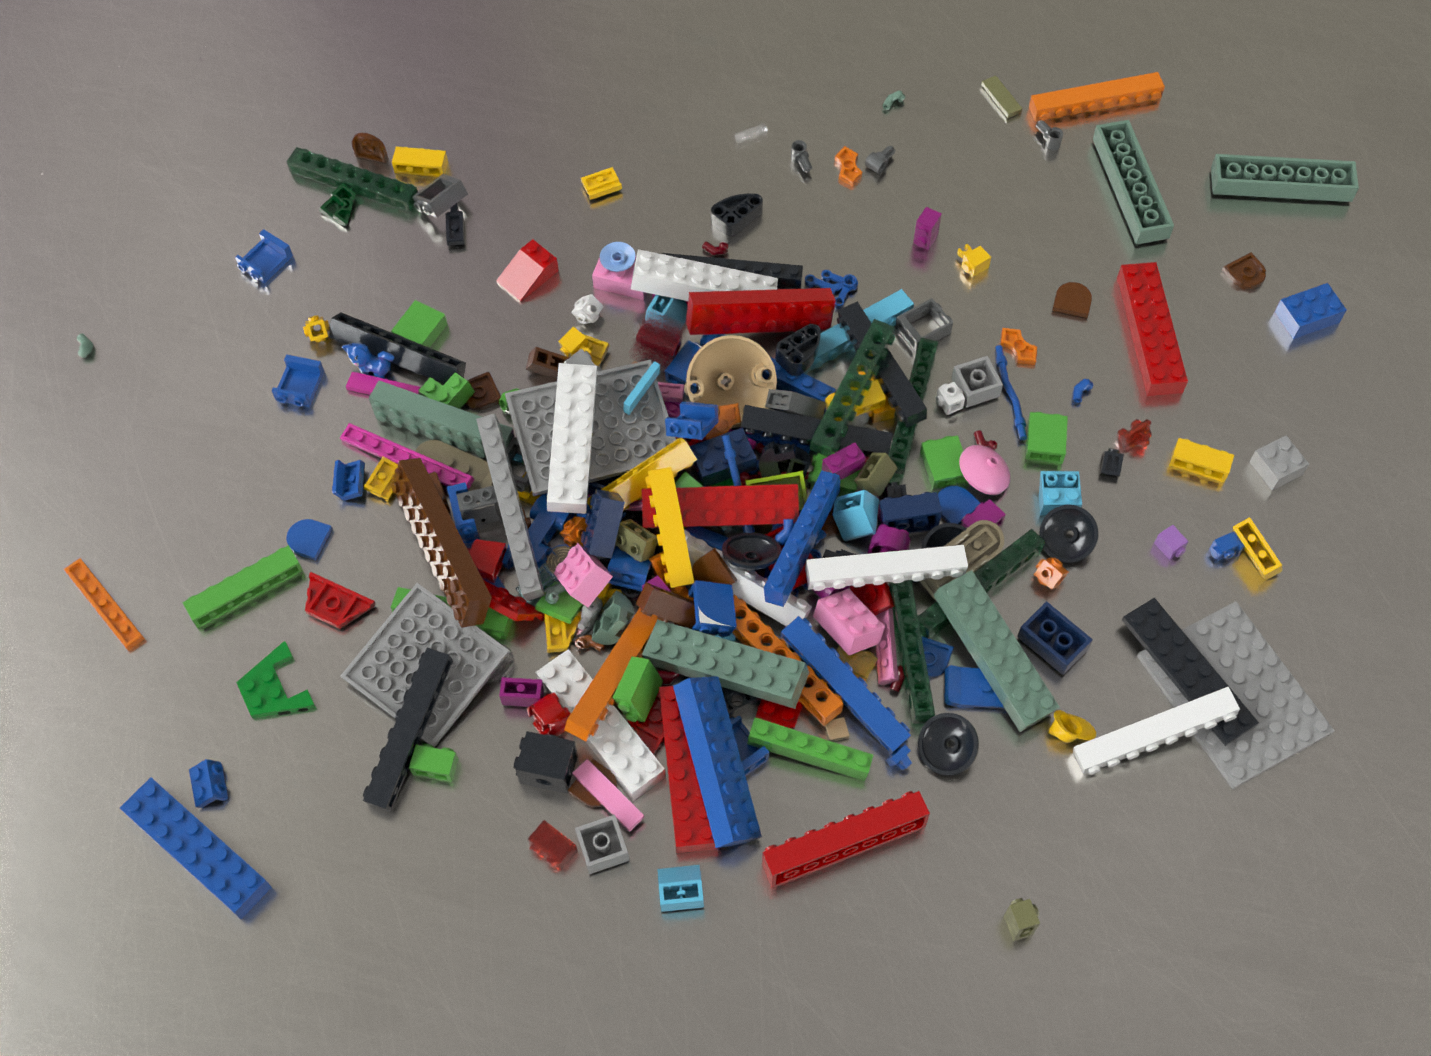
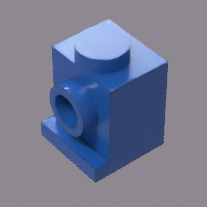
[1209,531,1245,561]

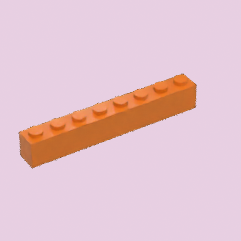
[1029,72,1165,122]
[564,608,660,741]

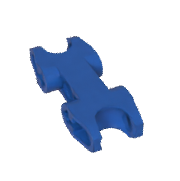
[502,493,575,571]

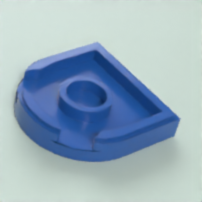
[938,486,980,525]
[286,519,333,561]
[908,635,954,679]

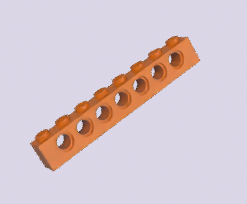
[732,594,843,726]

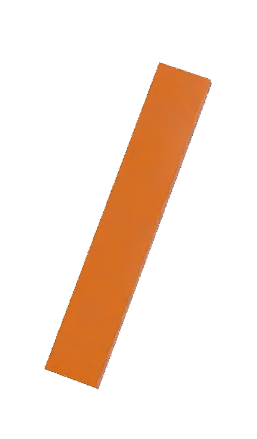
[64,558,145,651]

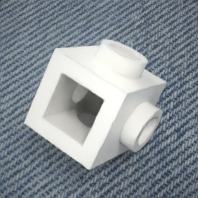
[571,294,604,325]
[936,382,965,415]

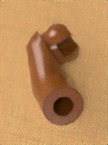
[575,635,606,652]

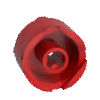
[527,692,571,736]

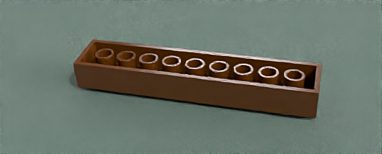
[392,458,492,628]

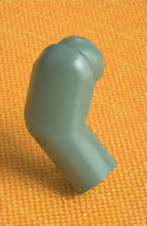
[882,90,905,110]
[77,333,93,358]
[545,582,566,604]

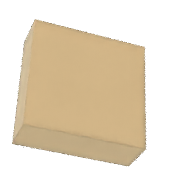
[825,717,850,742]

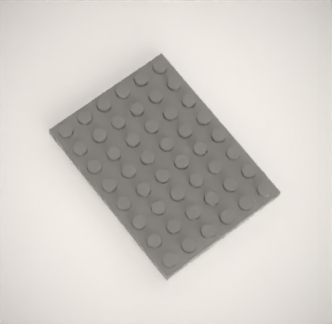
[505,360,676,496]
[1137,601,1335,789]

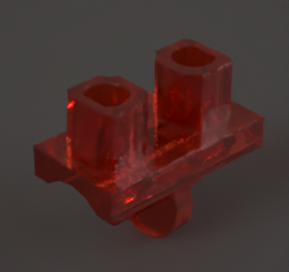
[1117,419,1152,452]

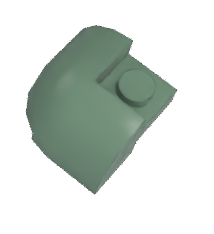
[591,590,634,645]

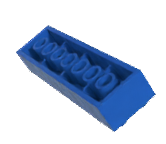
[673,676,762,848]
[120,777,272,919]

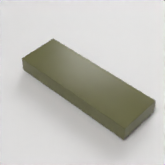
[981,75,1023,118]

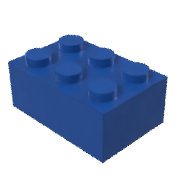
[1275,283,1347,339]

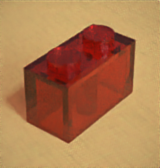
[528,820,578,871]

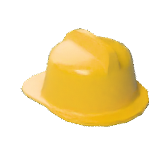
[1049,710,1096,743]

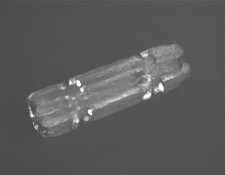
[735,123,767,143]

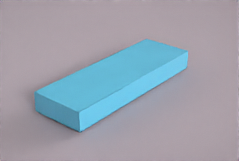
[623,362,660,415]

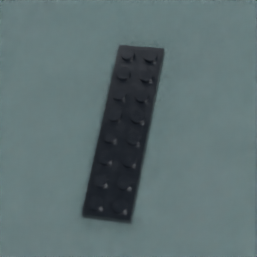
[1122,597,1259,746]

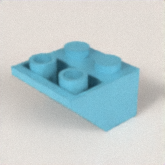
[645,295,688,337]
[1039,471,1082,515]
[833,490,879,541]
[658,865,704,912]

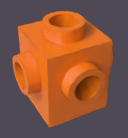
[560,517,587,547]
[1033,557,1069,589]

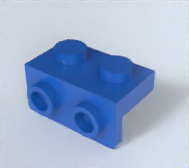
[332,460,365,501]
[189,759,228,808]

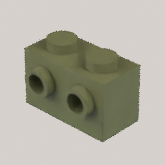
[854,453,897,497]
[615,519,658,562]
[1004,898,1040,941]

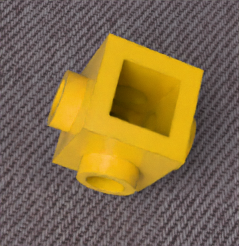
[303,315,330,342]

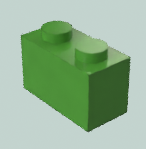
[409,744,458,782]

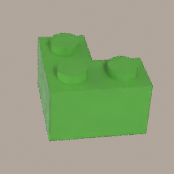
[418,373,475,409]

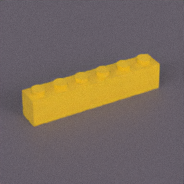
[587,438,697,511]
[645,467,694,589]

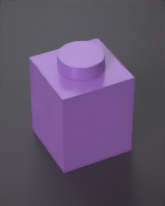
[1154,525,1189,560]

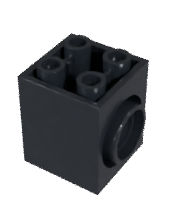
[513,731,578,794]

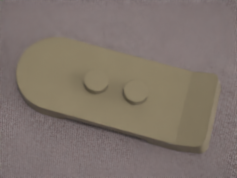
[415,440,493,491]
[920,520,1004,600]

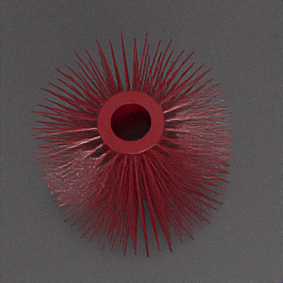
[629,311,688,373]

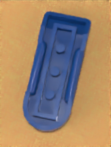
[945,665,1005,709]

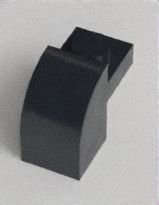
[759,441,796,478]
[775,443,810,479]

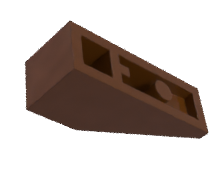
[526,347,570,377]

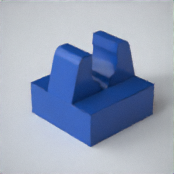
[885,745,912,770]

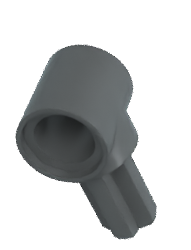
[1036,120,1063,150]
[791,140,812,173]
[865,146,895,174]

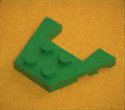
[236,641,316,718]

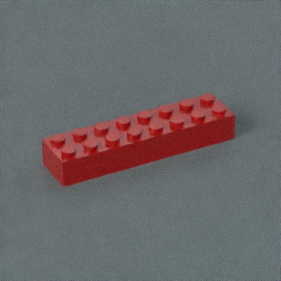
[1117,262,1188,396]
[686,288,836,335]
[642,484,799,528]
[659,686,718,854]
[762,791,930,888]

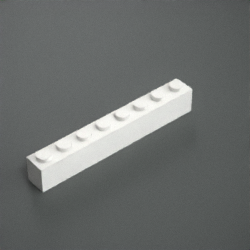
[684,530,812,627]
[805,545,968,591]
[1073,687,1240,775]

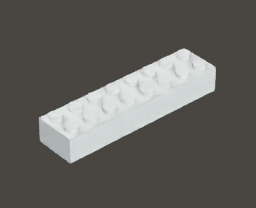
[631,249,778,301]
[547,363,597,514]
[536,649,666,802]

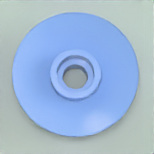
[600,242,635,272]

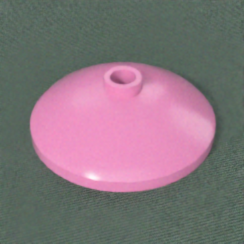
[959,445,1010,495]

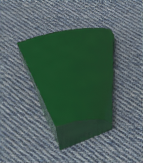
[319,183,356,226]

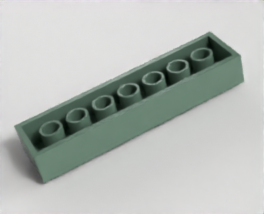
[1093,120,1174,245]
[1211,154,1359,202]
[369,380,515,458]
[934,570,1060,732]
[642,619,809,709]

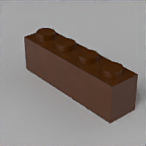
[636,582,696,629]

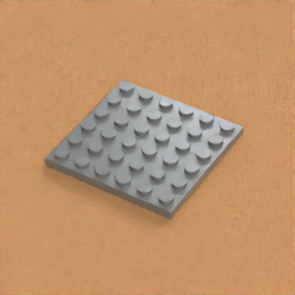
[340,583,510,747]

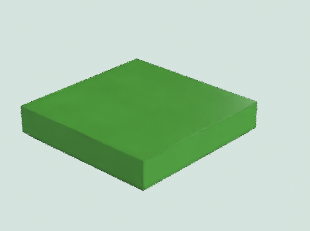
[535,581,584,624]

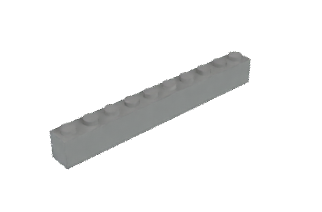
[476,413,545,601]

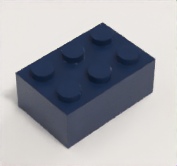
[689,428,757,487]
[581,489,625,559]
[877,492,942,534]
[1017,601,1093,675]

